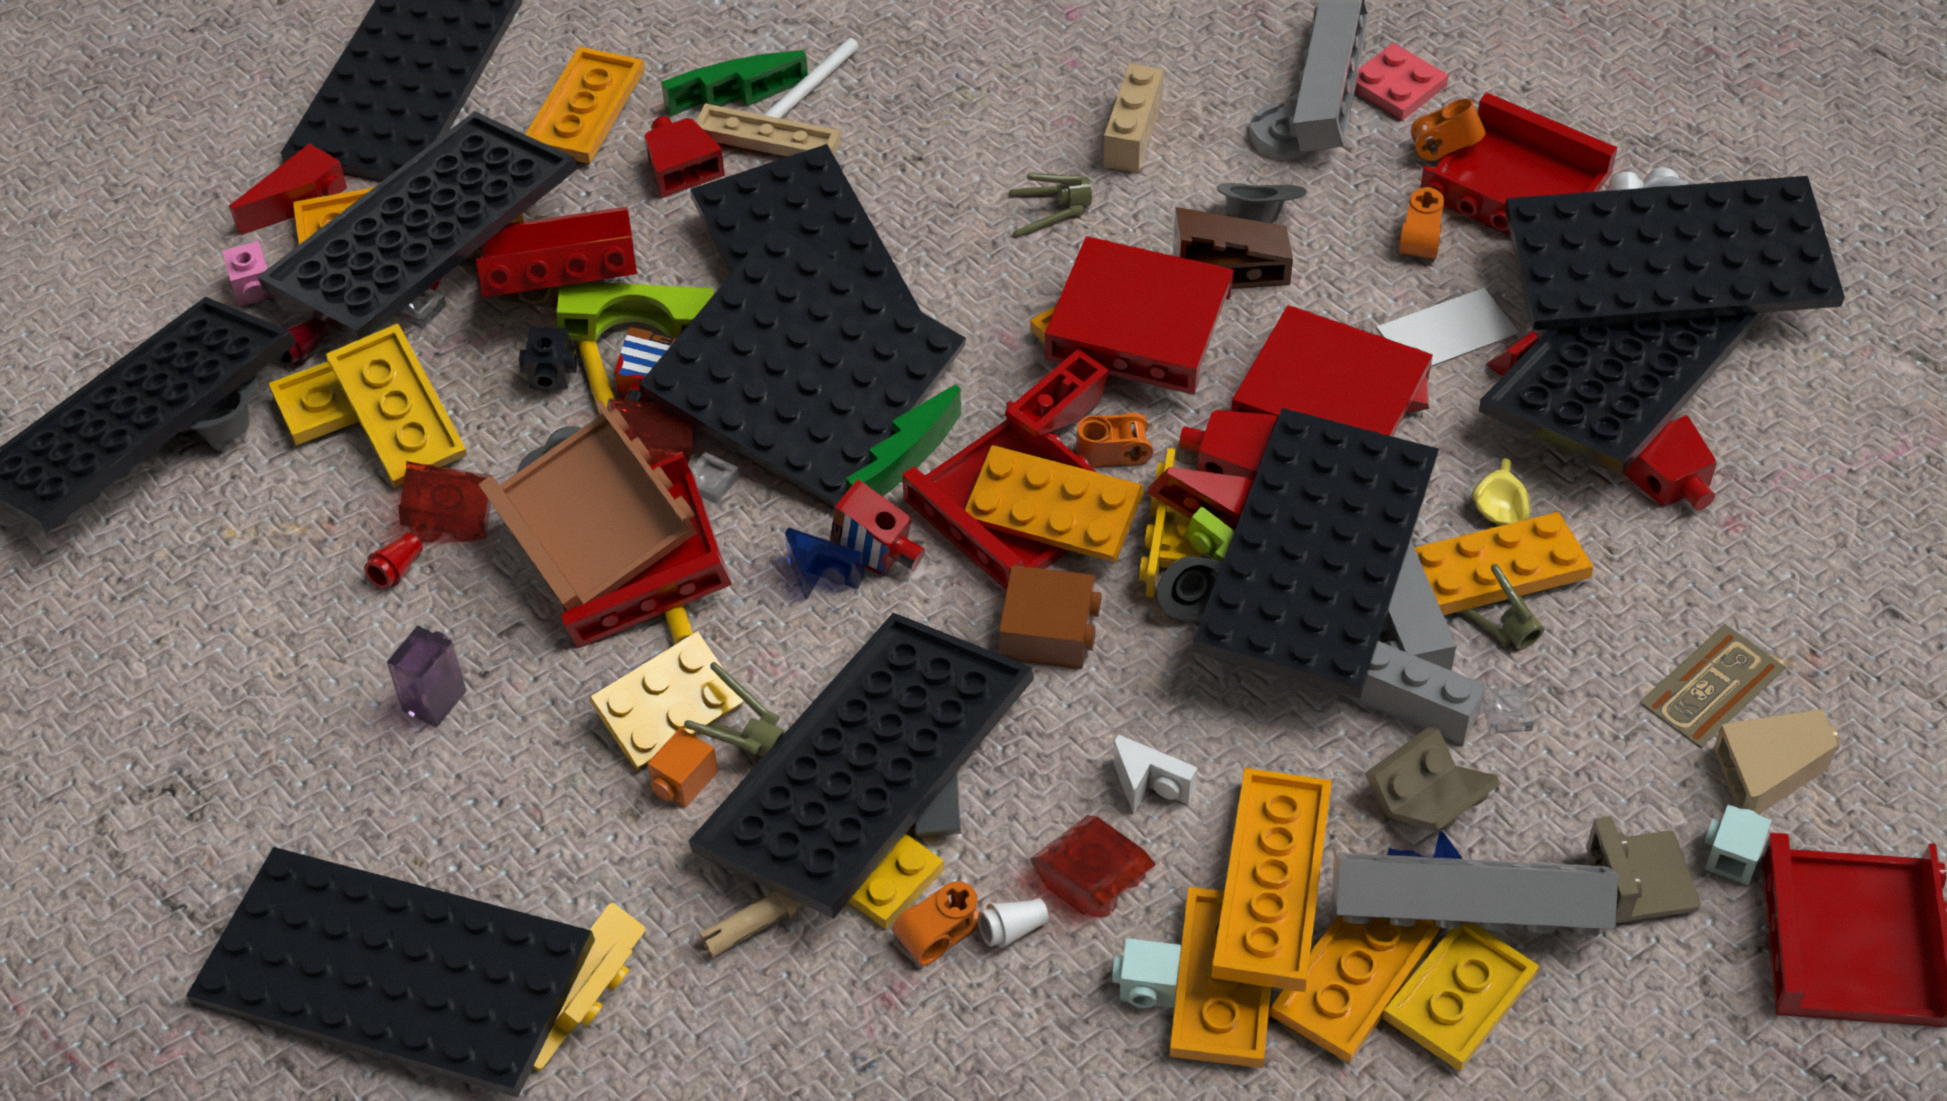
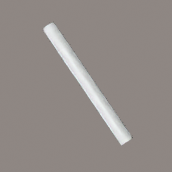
[764,38,859,118]

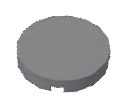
[1249,103,1315,161]

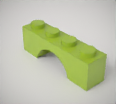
[557,281,714,342]

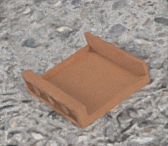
[478,400,697,611]

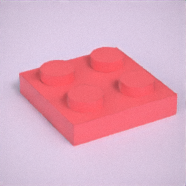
[1354,43,1448,121]

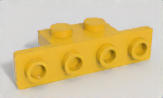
[1139,448,1203,598]
[533,903,645,1071]

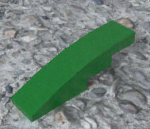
[661,50,808,116]
[846,384,961,497]

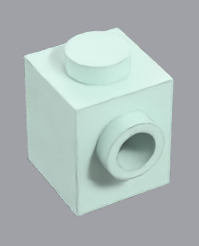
[1704,805,1772,885]
[1112,938,1181,1008]

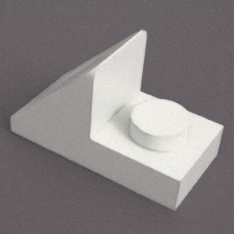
[1114,734,1198,812]

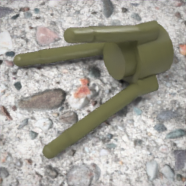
[1009,173,1092,237]
[1459,564,1544,650]
[684,662,785,757]

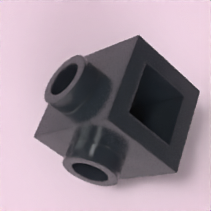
[519,328,577,389]

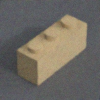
[1103,63,1164,174]

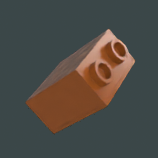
[999,565,1102,669]

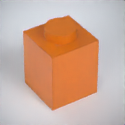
[647,727,718,808]

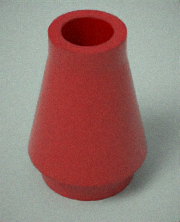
[364,533,423,589]

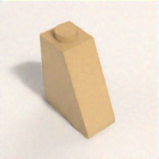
[1713,709,1839,815]

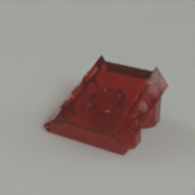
[607,398,694,466]
[398,461,494,543]
[1030,815,1156,918]

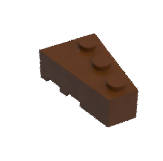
[1173,207,1293,289]

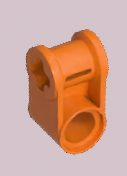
[1410,98,1485,161]
[1399,187,1444,259]
[1075,412,1153,468]
[892,881,978,966]

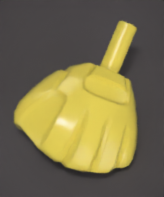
[1472,459,1531,526]

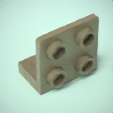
[1364,727,1501,831]
[1586,816,1701,923]

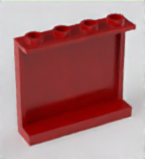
[1420,92,1618,235]
[476,206,638,297]
[1044,236,1234,395]
[1231,305,1433,436]
[902,400,1096,591]
[561,453,732,648]
[1761,833,1947,1027]

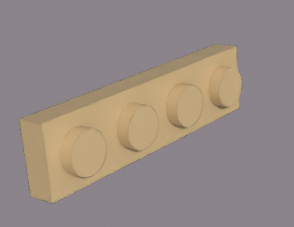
[695,104,841,157]

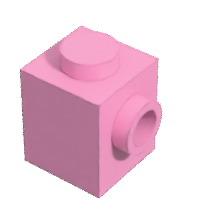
[222,241,276,307]

